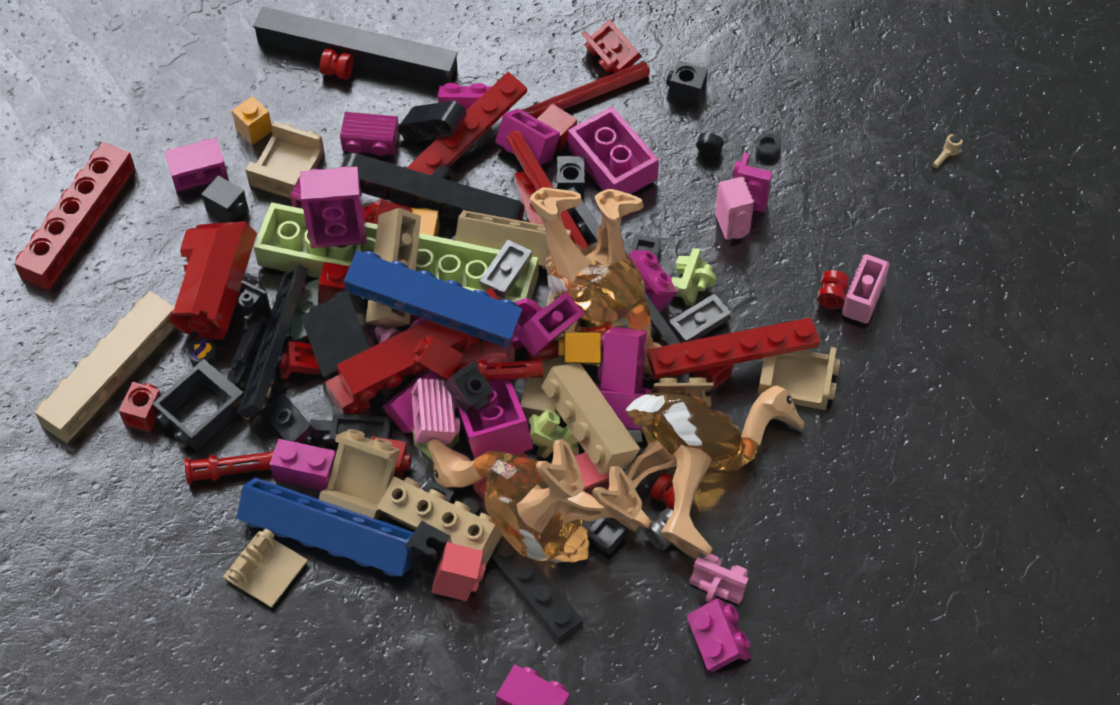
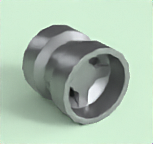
[644,508,673,550]

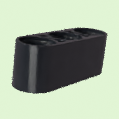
[398,101,467,142]

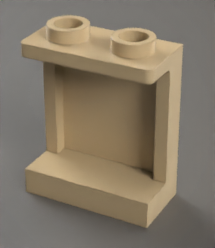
[245,122,324,199]
[757,347,840,410]
[319,429,400,519]

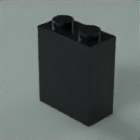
[301,291,379,379]

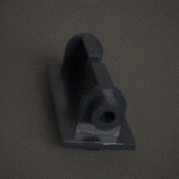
[239,280,271,328]

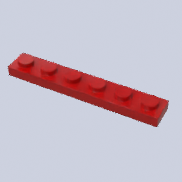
[407,71,528,175]
[646,317,820,380]

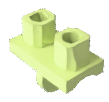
[671,248,717,306]
[529,409,579,458]

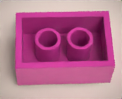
[568,106,659,194]
[300,167,367,248]
[456,380,533,460]

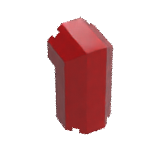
[169,221,257,340]

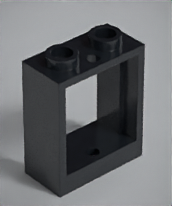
[152,359,244,452]

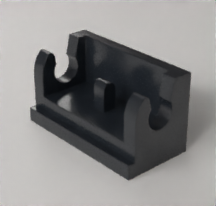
[406,521,452,578]

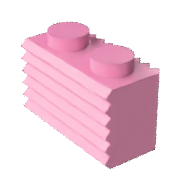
[715,177,754,240]
[842,254,890,323]
[411,378,460,445]

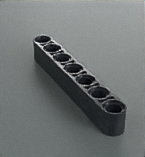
[341,153,525,221]

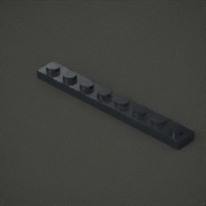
[567,187,680,346]

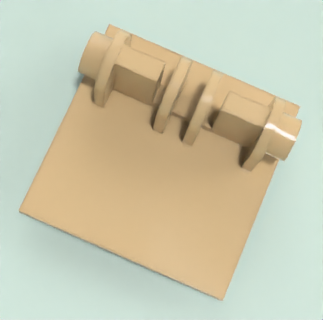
[652,378,713,411]
[223,529,308,608]

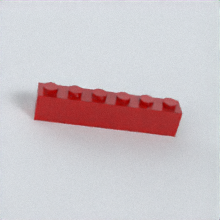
[337,288,499,403]

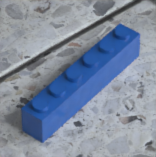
[344,250,522,349]
[236,478,414,577]

